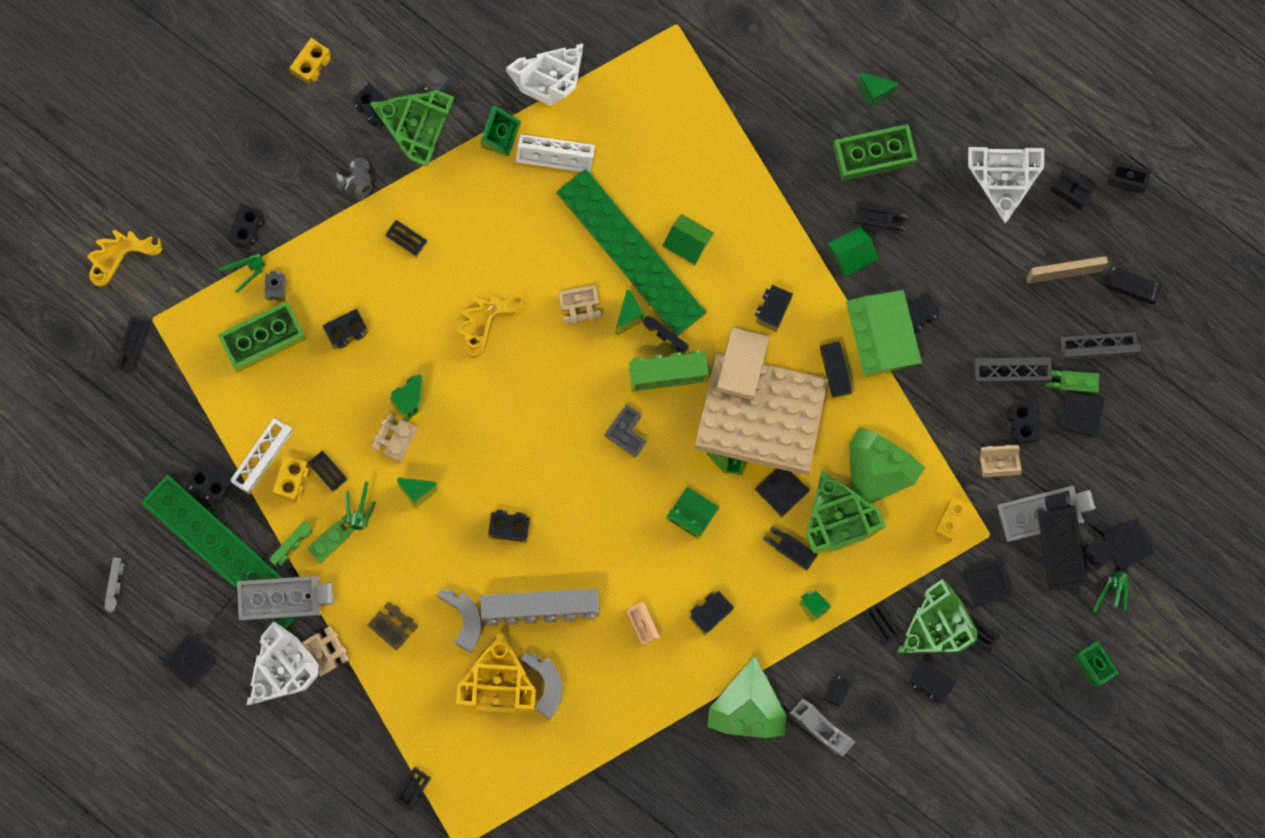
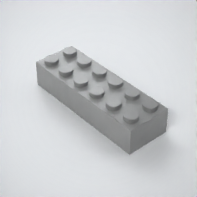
[480,588,599,626]

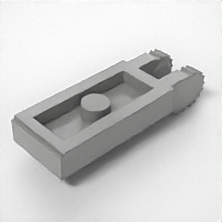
[104,557,124,613]

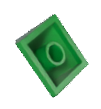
[857,72,898,109]
[480,106,521,156]
[662,214,714,265]
[827,227,878,277]
[616,290,644,335]
[397,477,437,508]
[1073,641,1119,689]

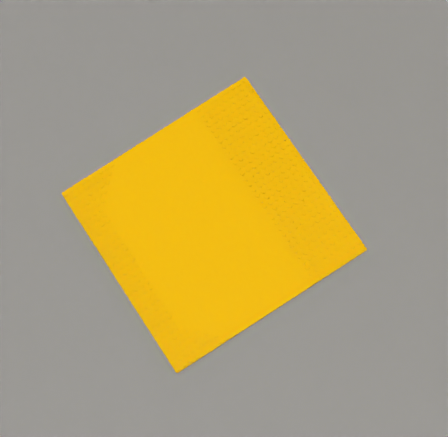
[153,25,990,838]

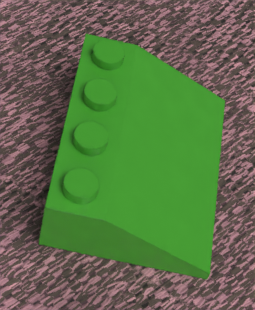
[846,290,922,378]

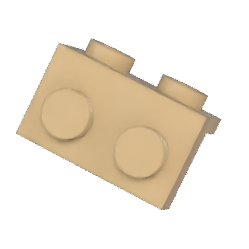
[980,445,1022,477]

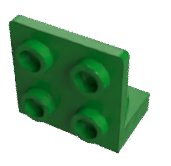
[666,487,719,540]

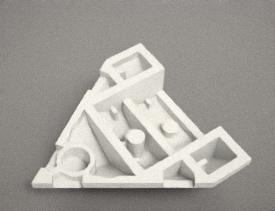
[506,44,583,106]
[968,147,1044,224]
[247,622,319,705]

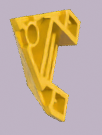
[456,632,536,714]

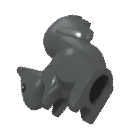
[336,157,372,201]

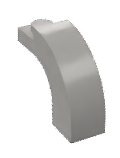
[437,589,481,654]
[521,653,562,720]
[790,699,855,757]

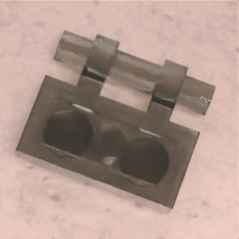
[367,602,418,651]

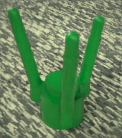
[218,252,266,292]
[345,481,375,531]
[1093,572,1129,613]

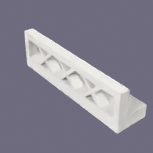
[516,134,595,173]
[230,418,293,494]

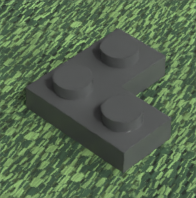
[604,404,647,458]

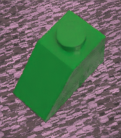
[799,591,831,623]

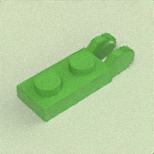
[1045,371,1099,393]
[307,514,355,563]
[270,522,313,567]

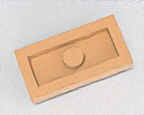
[626,602,660,646]

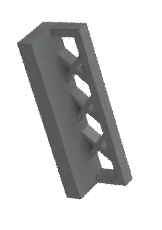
[1060,332,1141,361]
[973,357,1052,382]

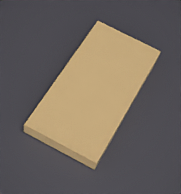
[1026,256,1108,284]
[716,327,769,400]

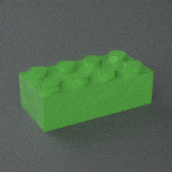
[833,124,917,181]
[218,301,306,373]
[628,350,709,392]

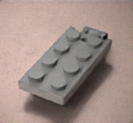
[997,486,1096,543]
[237,576,334,621]

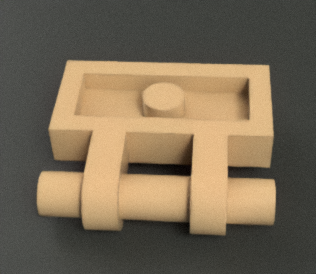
[558,285,602,325]
[372,414,418,463]
[302,626,349,677]

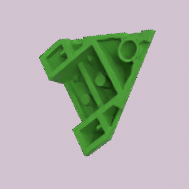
[370,90,454,166]
[849,427,925,504]
[806,470,886,553]
[897,579,977,653]
[707,655,787,738]

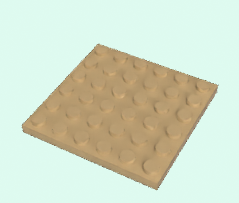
[694,353,828,475]

